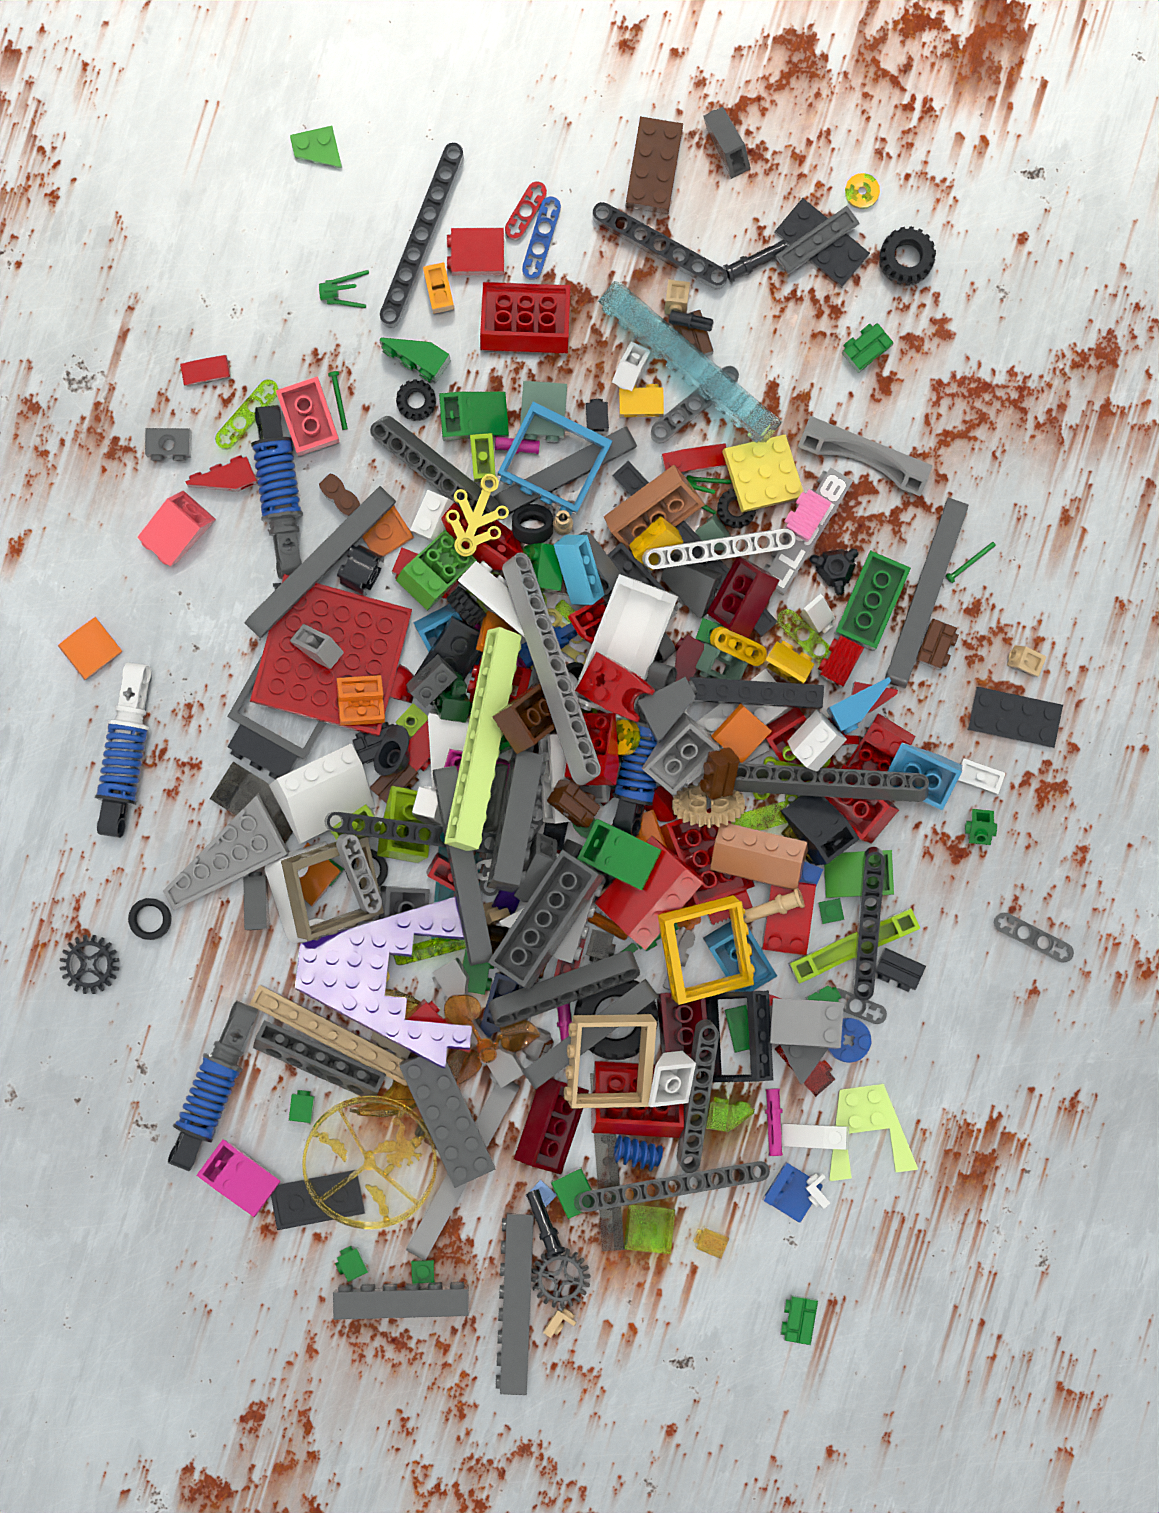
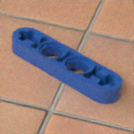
[522,196,561,280]

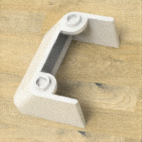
[265,841,350,943]

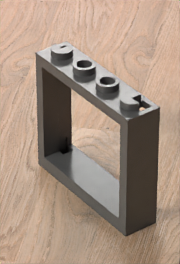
[227,656,326,760]

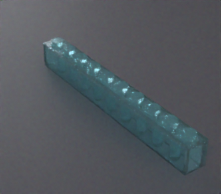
[598,281,782,443]

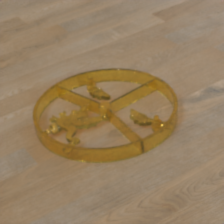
[302,1096,437,1229]

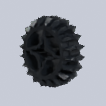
[60,935,120,994]

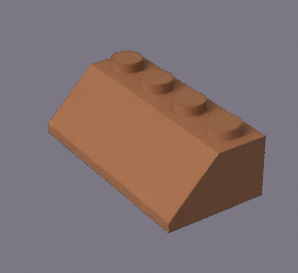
[603,465,705,554]
[711,823,808,890]

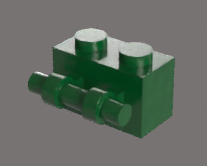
[432,671,472,723]

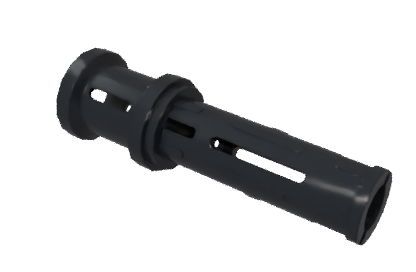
[723,240,788,283]
[526,1189,566,1258]

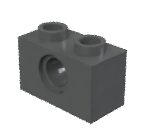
[145,428,192,461]
[406,654,457,708]

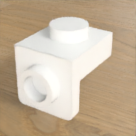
[805,1173,830,1209]

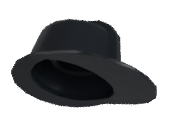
[374,725,410,776]

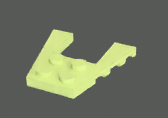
[829,1084,918,1181]

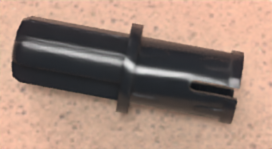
[669,310,714,332]

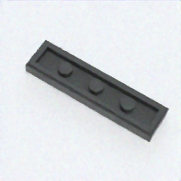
[775,206,860,274]

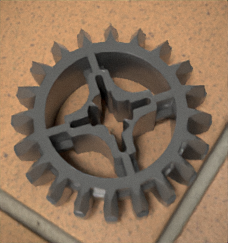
[531,1248,591,1309]

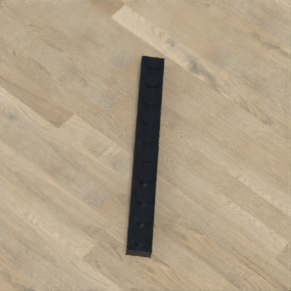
[612,460,778,637]

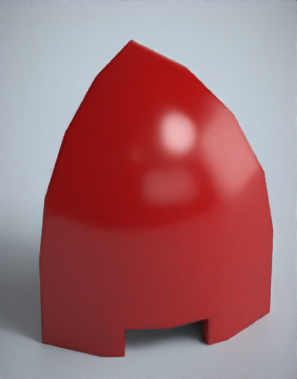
[390,664,414,703]
[644,785,677,822]

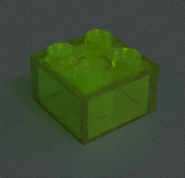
[624,1205,675,1255]

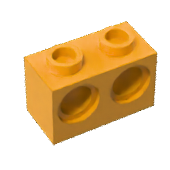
[423,262,454,314]

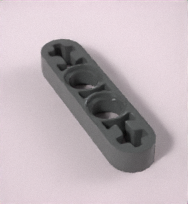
[993,913,1074,963]

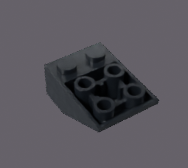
[780,795,859,866]

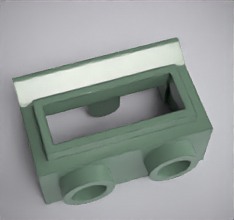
[695,643,748,680]

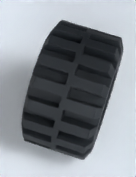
[879,226,936,286]

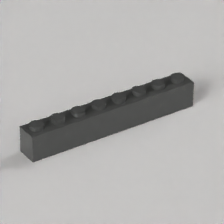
[496,1213,534,1395]

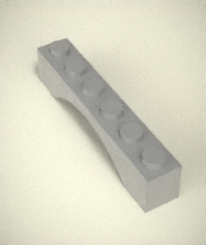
[798,416,933,496]
[432,958,524,1088]

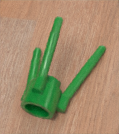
[319,270,369,308]
[686,475,732,514]

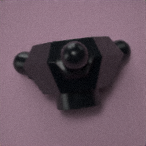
[809,548,859,595]

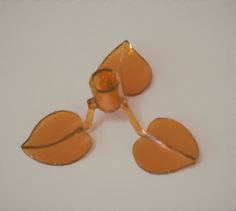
[444,995,540,1085]

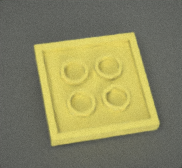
[722,434,804,513]

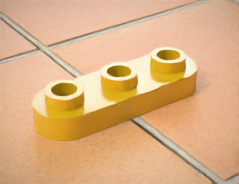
[710,627,767,666]

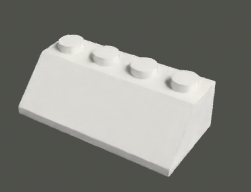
[458,561,525,637]

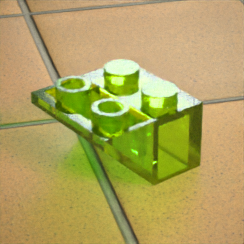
[706,1097,755,1132]

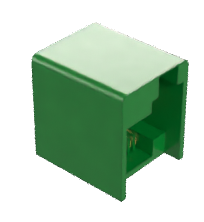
[551,1167,592,1219]

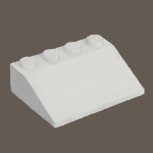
[269,743,375,844]

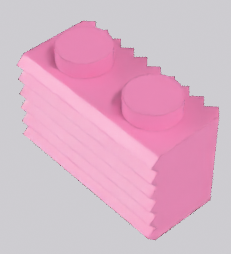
[784,489,832,542]

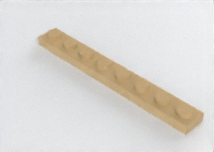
[249,985,407,1086]

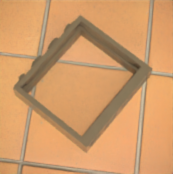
[281,835,384,942]

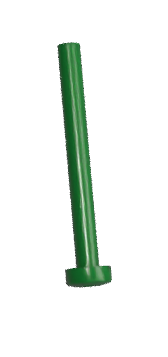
[328,371,348,430]
[946,542,996,583]

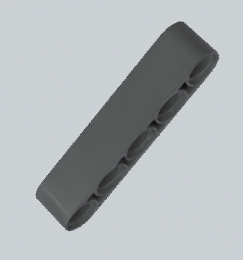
[651,366,739,444]

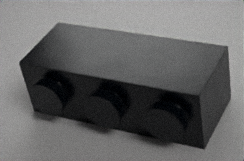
[607,542,666,591]
[227,724,299,780]

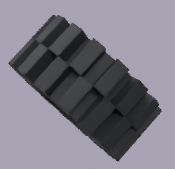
[396,379,436,421]
[717,488,757,529]
[446,586,486,627]

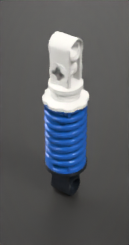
[95,662,151,838]

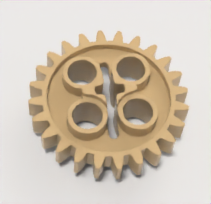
[673,782,745,828]

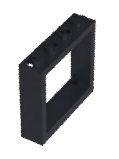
[701,990,774,1083]

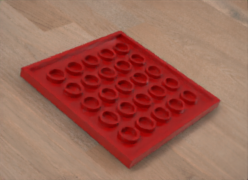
[250,574,412,737]

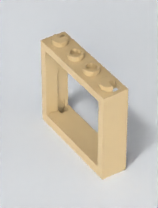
[564,1014,657,1108]

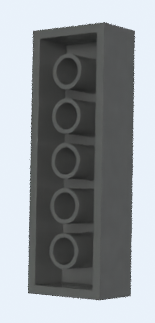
[487,751,546,893]
[488,850,604,989]
[399,1055,496,1188]
[333,1281,470,1320]

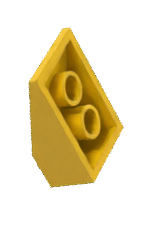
[762,640,815,684]

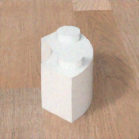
[412,786,442,826]

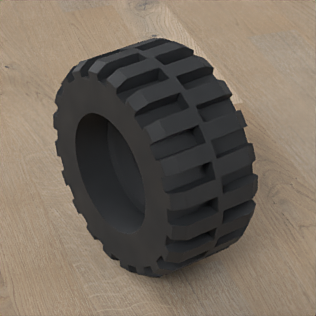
[574,979,658,1060]

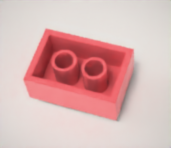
[276,376,340,457]

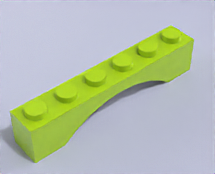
[788,908,921,984]

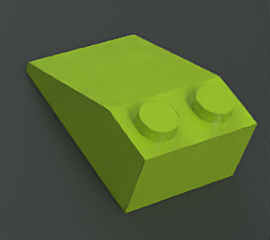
[377,786,429,863]

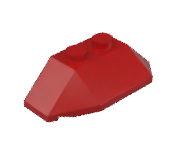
[441,503,524,570]
[568,597,607,645]

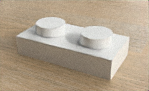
[958,758,1005,794]

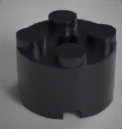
[337,545,384,596]

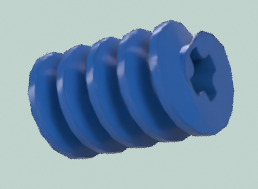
[614,1135,663,1172]

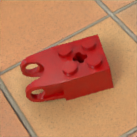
[575,652,655,723]

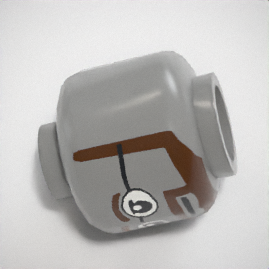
[522,1028,554,1062]

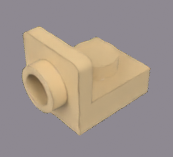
[664,279,690,314]
[1007,645,1047,677]
[483,902,510,927]
[543,1308,577,1338]

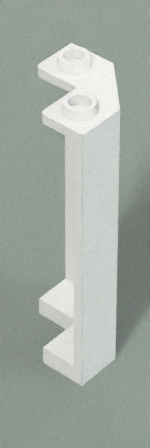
[574,574,678,721]

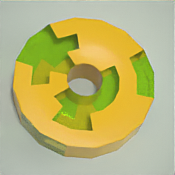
[845,173,880,209]
[616,719,640,755]

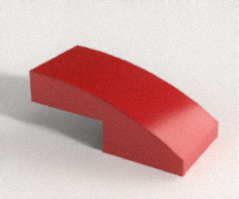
[180,355,230,386]

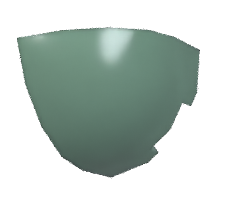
[695,514,731,550]

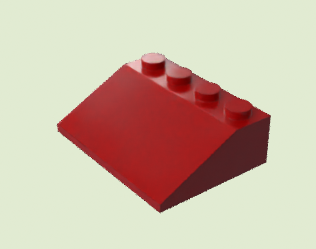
[480,282,571,354]
[660,808,755,908]
[595,836,703,950]
[591,1061,684,1138]

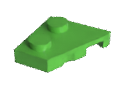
[290,125,342,168]

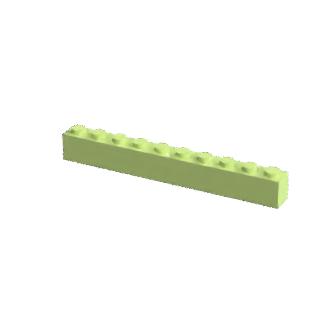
[444,627,522,851]

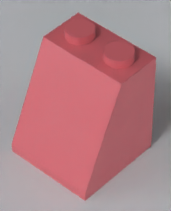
[137,490,216,566]

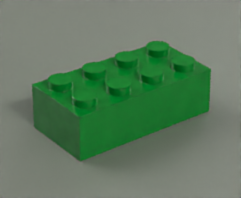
[834,550,911,651]

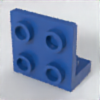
[762,1162,823,1223]

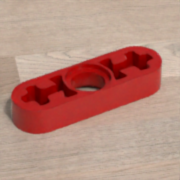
[505,181,547,240]

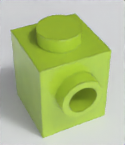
[395,703,428,738]

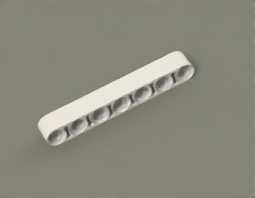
[642,529,796,569]

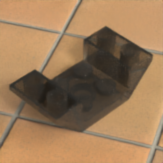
[209,762,293,844]

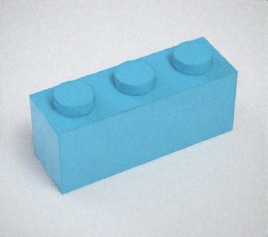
[554,535,605,605]

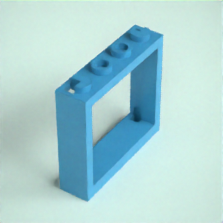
[498,402,612,515]

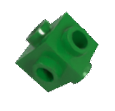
[965,809,997,845]

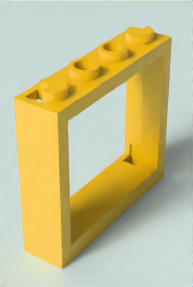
[658,895,755,1005]

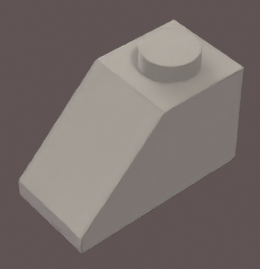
[290,624,344,669]

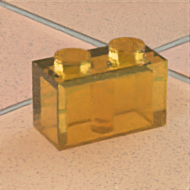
[693,1225,730,1259]

